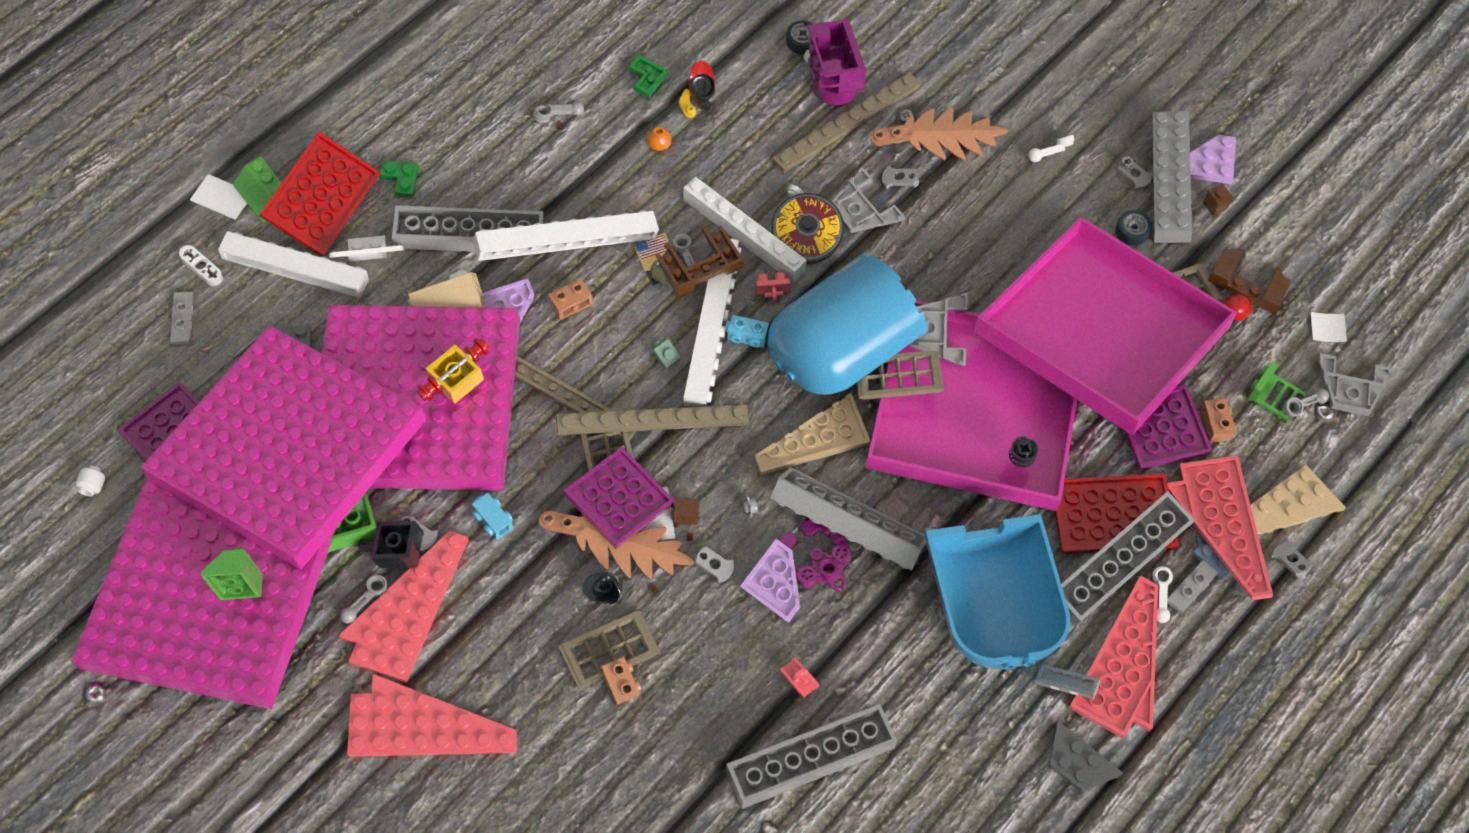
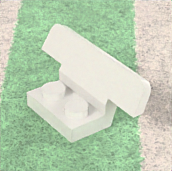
[329,235,404,261]

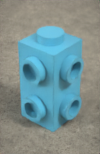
[725,315,769,348]
[472,493,513,540]

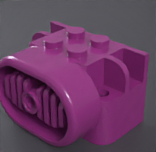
[808,19,866,105]

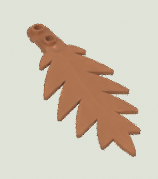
[870,108,1008,160]
[539,511,694,580]

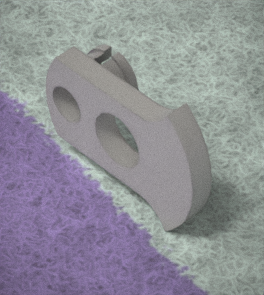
[1117,156,1153,190]
[882,165,919,189]
[401,516,438,553]
[1272,542,1311,580]
[694,546,734,584]

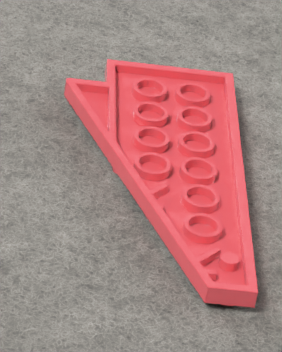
[1167,455,1273,600]
[339,531,469,683]
[1069,576,1158,739]
[347,675,517,757]

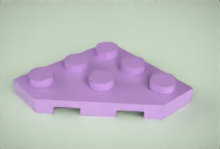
[1190,135,1236,184]
[482,278,534,323]
[740,539,800,623]

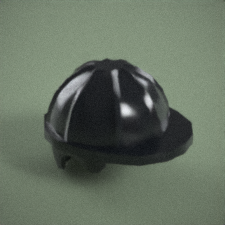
[583,571,623,604]

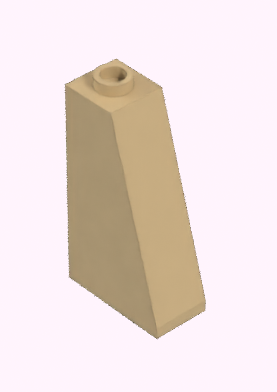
[408,272,487,308]

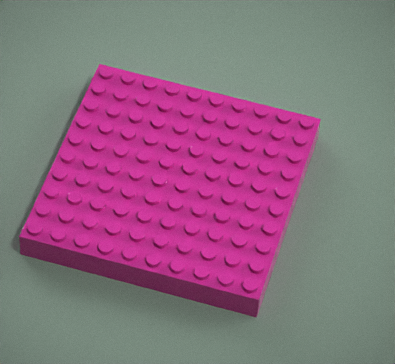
[973,217,1237,435]
[865,300,1077,511]
[322,305,520,491]
[140,325,426,570]
[71,477,336,709]

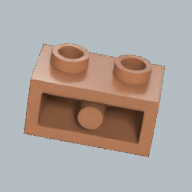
[549,278,593,320]
[1200,398,1237,443]
[600,657,641,706]

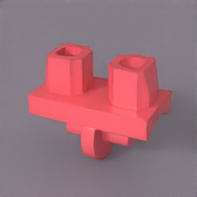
[755,272,790,302]
[780,657,819,699]

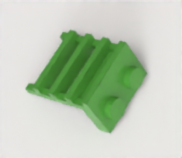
[1247,361,1307,422]

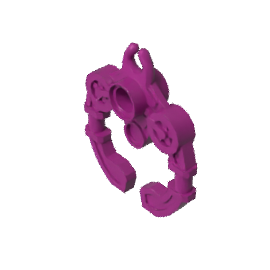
[780,520,851,591]

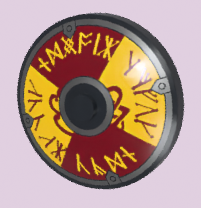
[771,193,844,264]

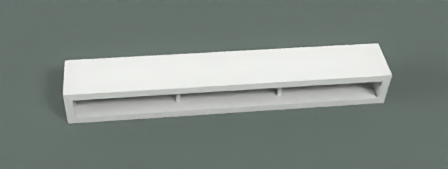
[683,177,807,283]
[218,231,369,298]

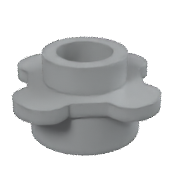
[743,495,758,518]

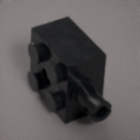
[358,521,423,568]

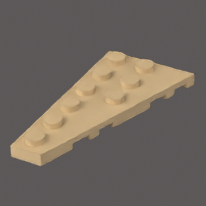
[755,393,870,475]
[1251,465,1346,535]

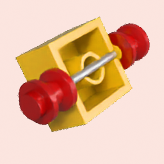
[417,338,489,404]

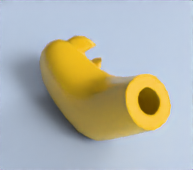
[679,89,696,118]

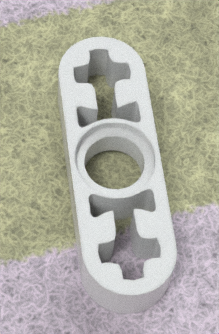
[179,245,223,286]

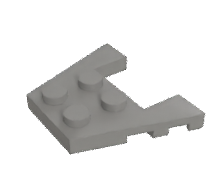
[831,167,905,233]
[909,293,968,366]
[1317,353,1392,416]

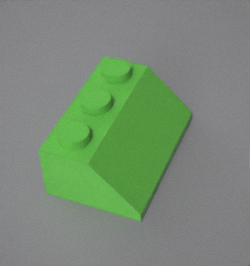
[233,156,282,223]
[328,493,377,552]
[201,548,263,600]

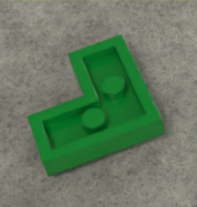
[629,55,668,98]
[380,160,419,198]

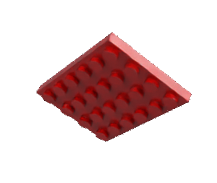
[259,131,381,257]
[1055,473,1179,554]

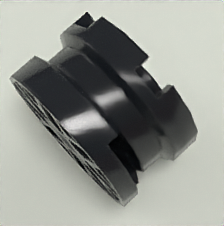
[1009,436,1038,468]

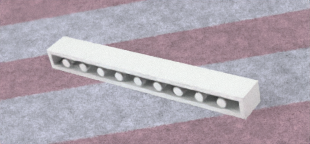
[473,211,659,261]
[683,239,741,407]

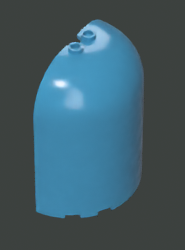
[767,253,928,394]
[925,514,1070,670]

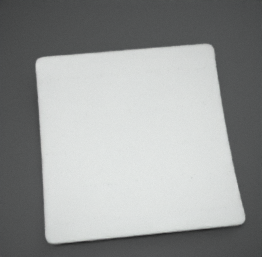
[1311,312,1347,342]

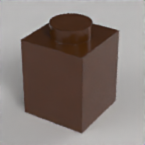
[1203,184,1233,215]
[670,498,699,525]

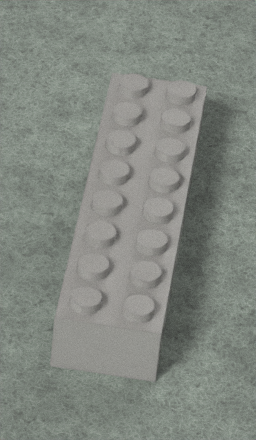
[1152,111,1192,243]
[392,205,544,254]
[770,467,927,570]
[1061,491,1195,626]
[726,704,897,809]

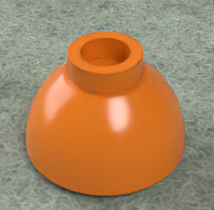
[647,127,671,151]

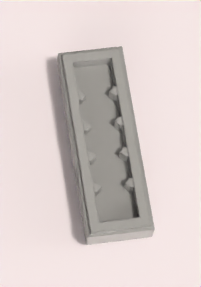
[170,292,194,345]
[1167,560,1219,615]
[1035,664,1100,700]

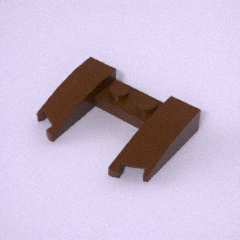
[656,226,744,297]
[1208,247,1291,315]

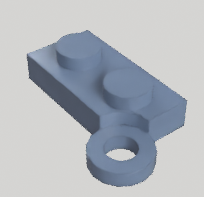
[1192,534,1230,580]

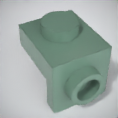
[648,338,681,368]

